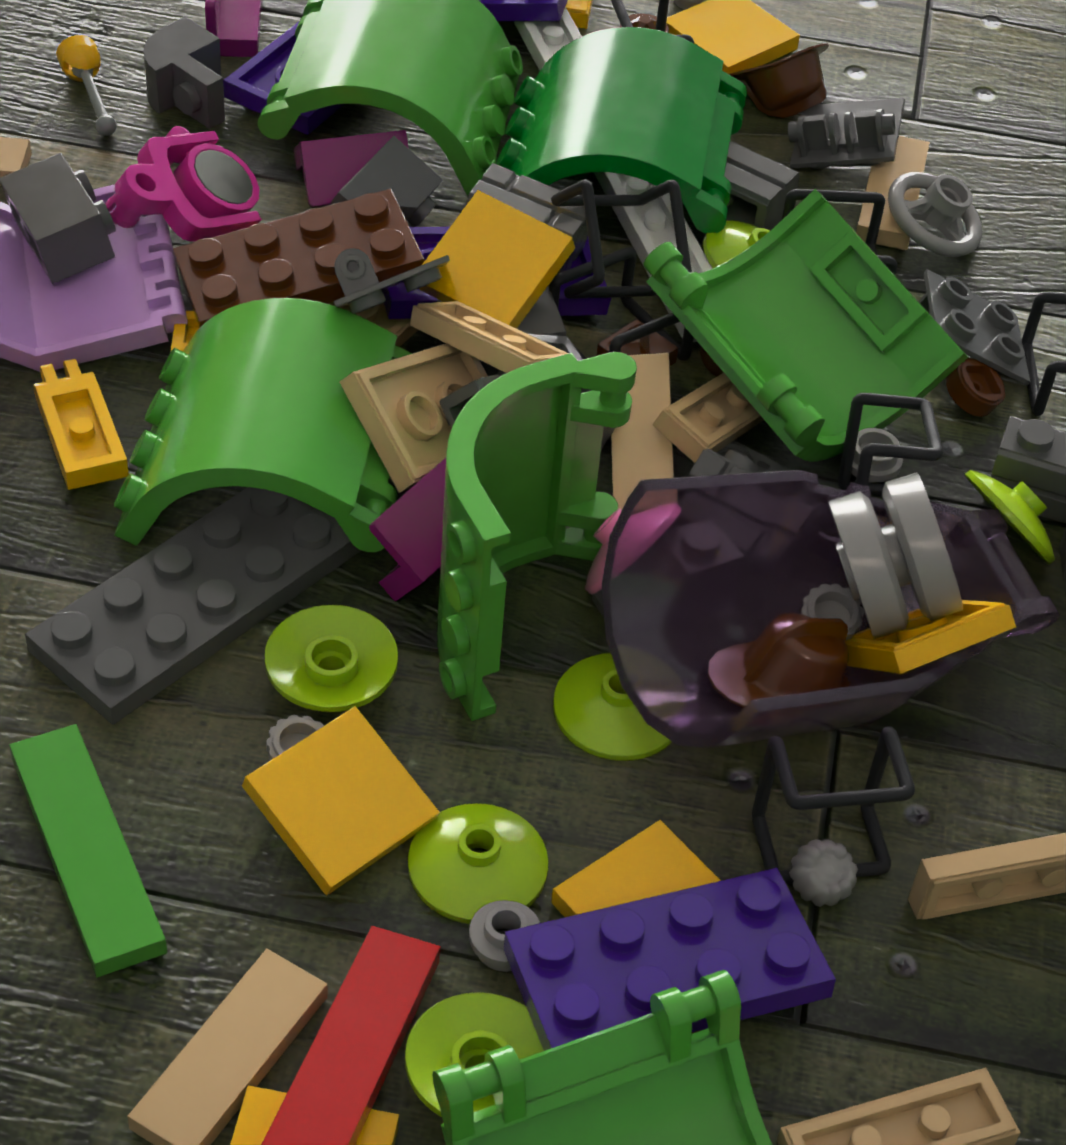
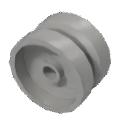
[828,472,963,639]

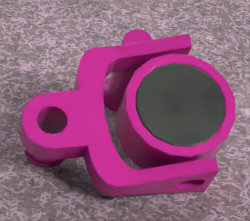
[105,126,262,241]

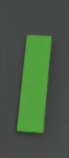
[9,724,167,978]

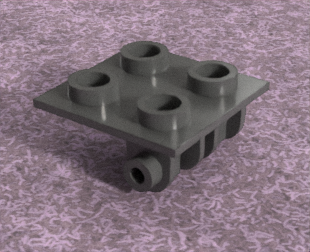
[788,98,905,169]
[334,248,450,314]
[919,269,1030,386]

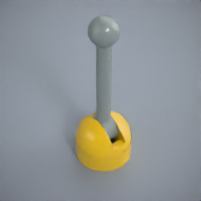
[56,35,117,136]

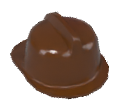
[729,43,829,118]
[708,613,852,715]

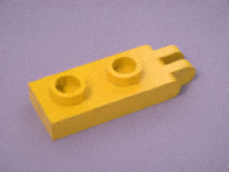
[33,359,129,490]

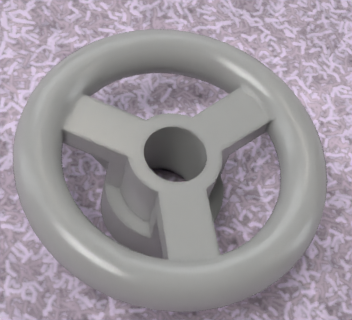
[888,172,982,257]

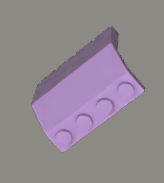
[0,184,188,372]

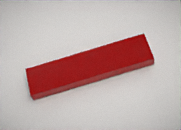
[261,926,441,1145]

